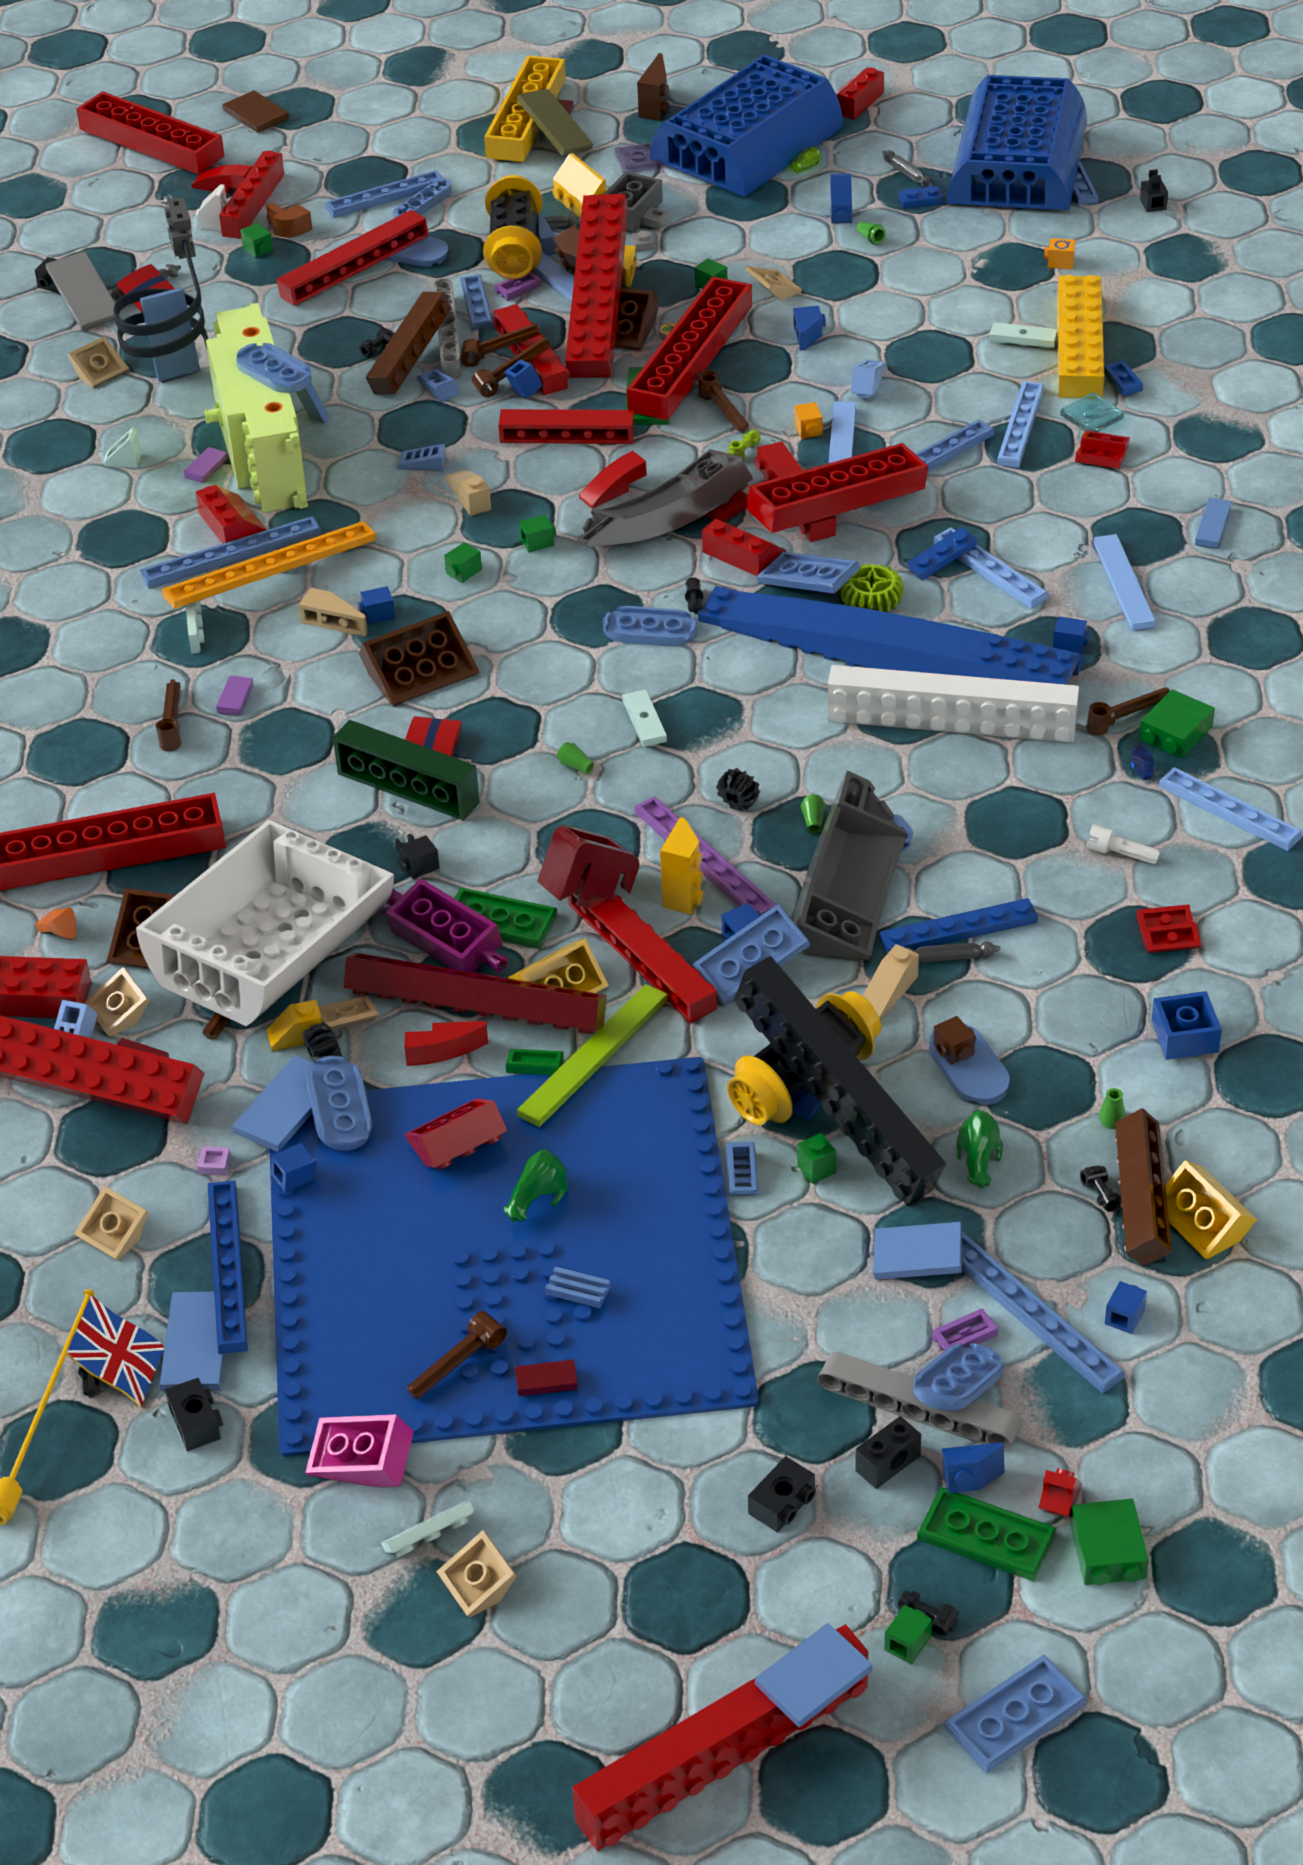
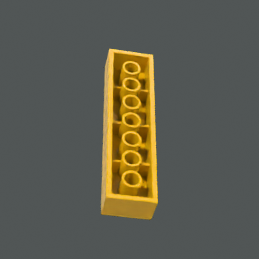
[484,55,566,162]
[1057,275,1104,398]

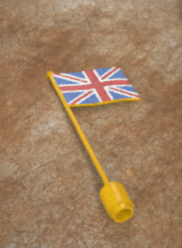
[0,1289,165,1525]

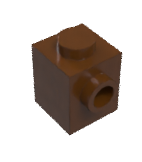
[933,1016,976,1065]

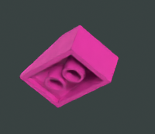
[305,1415,414,1487]

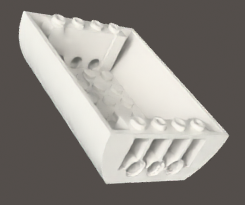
[136,820,394,1026]

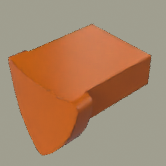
[35,907,76,940]

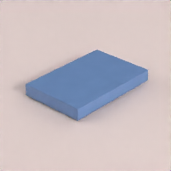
[873,1222,962,1280]
[755,1623,872,1727]

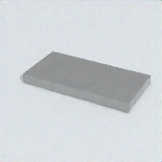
[46,251,120,330]

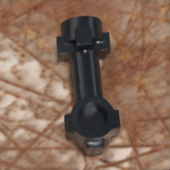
[360,327,395,357]
[1080,1166,1120,1212]
[897,1590,959,1636]

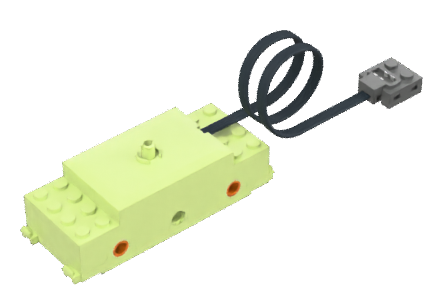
[113,197,308,513]

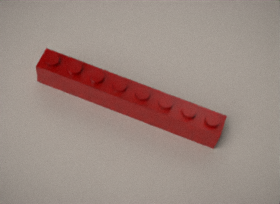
[276,210,429,306]
[568,877,718,1023]

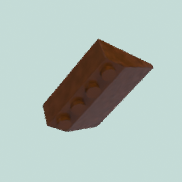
[359,611,480,706]

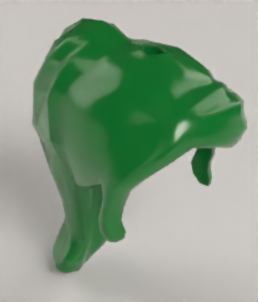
[956,1110,1003,1189]
[503,1149,568,1223]

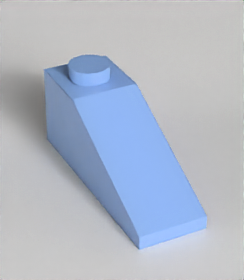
[851,359,887,398]
[54,1000,98,1038]

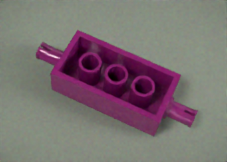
[385,878,508,973]

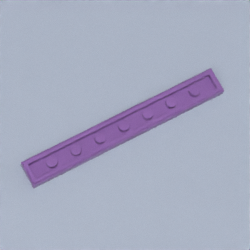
[634,796,776,915]

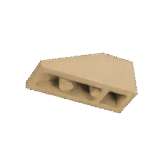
[444,470,491,516]
[299,588,368,637]
[863,944,919,1021]

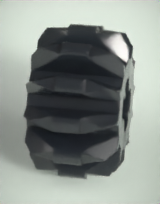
[716,768,760,811]
[302,1022,342,1063]

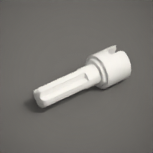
[1086,824,1160,864]

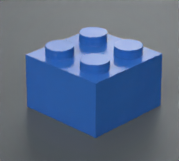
[1151,991,1222,1060]

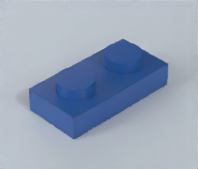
[898,186,943,209]
[1104,360,1143,396]

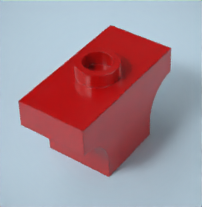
[1038,1468,1082,1518]

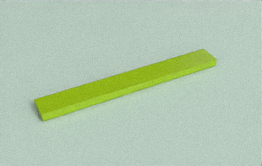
[517,984,668,1127]

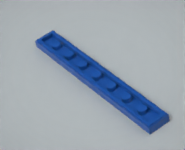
[208,1180,248,1354]

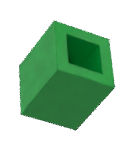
[240,223,273,258]
[694,258,728,289]
[519,515,556,553]
[444,542,482,583]
[797,1133,836,1184]
[884,1605,932,1665]

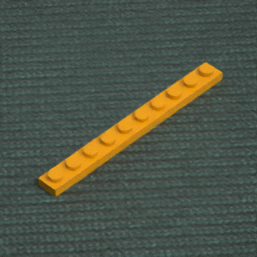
[162,521,376,609]

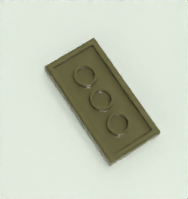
[517,89,594,155]

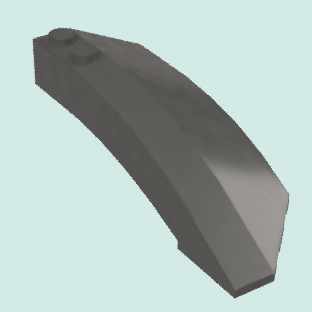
[577,449,753,547]
[793,770,908,960]

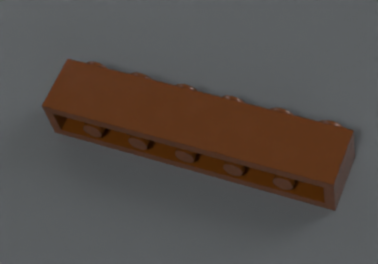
[365,292,452,394]
[1115,1108,1172,1267]

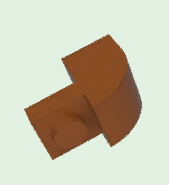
[266,202,313,238]

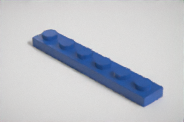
[879,898,1038,954]

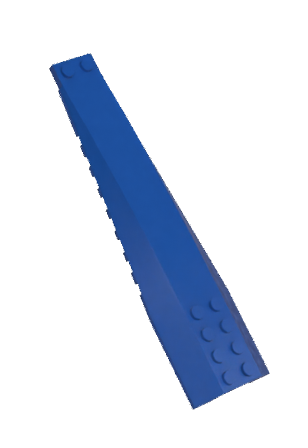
[698,586,1085,685]

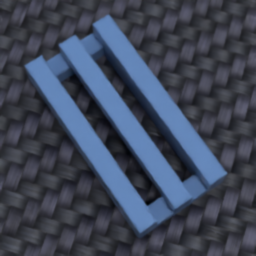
[545,1267,610,1308]

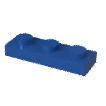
[907,527,977,581]

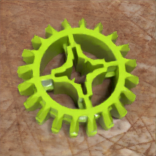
[840,563,904,613]

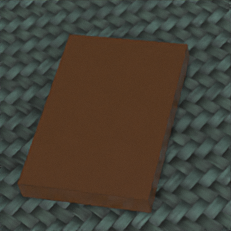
[222,90,289,133]

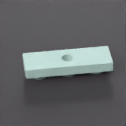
[989,322,1058,349]
[186,600,205,654]
[622,689,667,747]
[381,1501,474,1557]

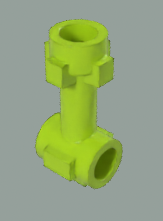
[728,430,761,460]

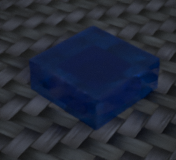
[1131,744,1154,781]

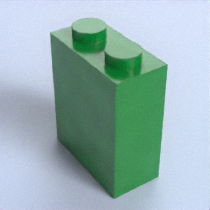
[1139,689,1215,759]
[1070,1498,1149,1585]

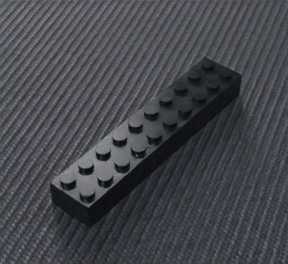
[734,956,947,1207]

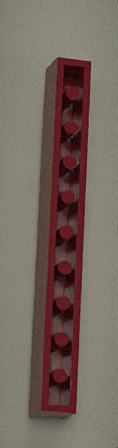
[343,953,607,1034]

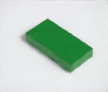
[505,1049,564,1075]

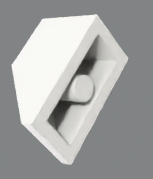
[196,184,227,231]

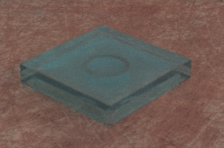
[1060,392,1124,432]

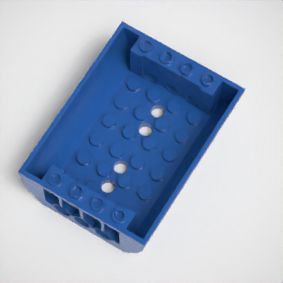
[650,54,843,197]
[946,75,1087,210]

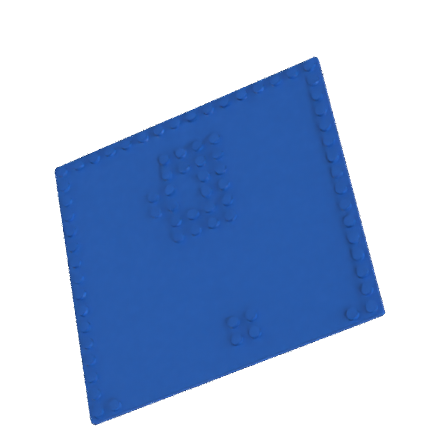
[269,1057,759,1457]

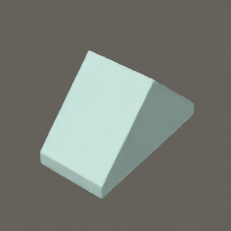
[103,426,142,468]

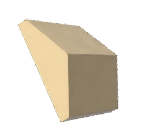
[745,266,802,301]
[68,336,129,388]
[84,967,149,1037]
[319,995,378,1030]
[74,1186,149,1260]
[436,1530,517,1618]

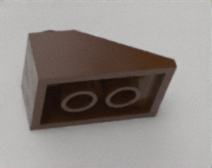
[637,53,670,121]
[553,225,579,275]
[615,288,659,350]
[107,888,175,969]

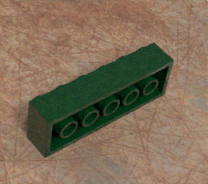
[333,720,480,821]

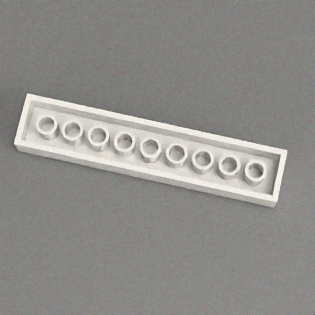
[828,665,1079,743]

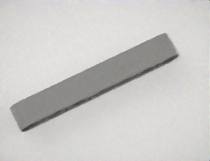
[434,278,462,379]
[817,1352,1022,1451]

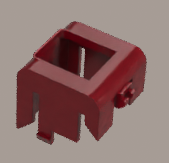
[537,825,640,908]

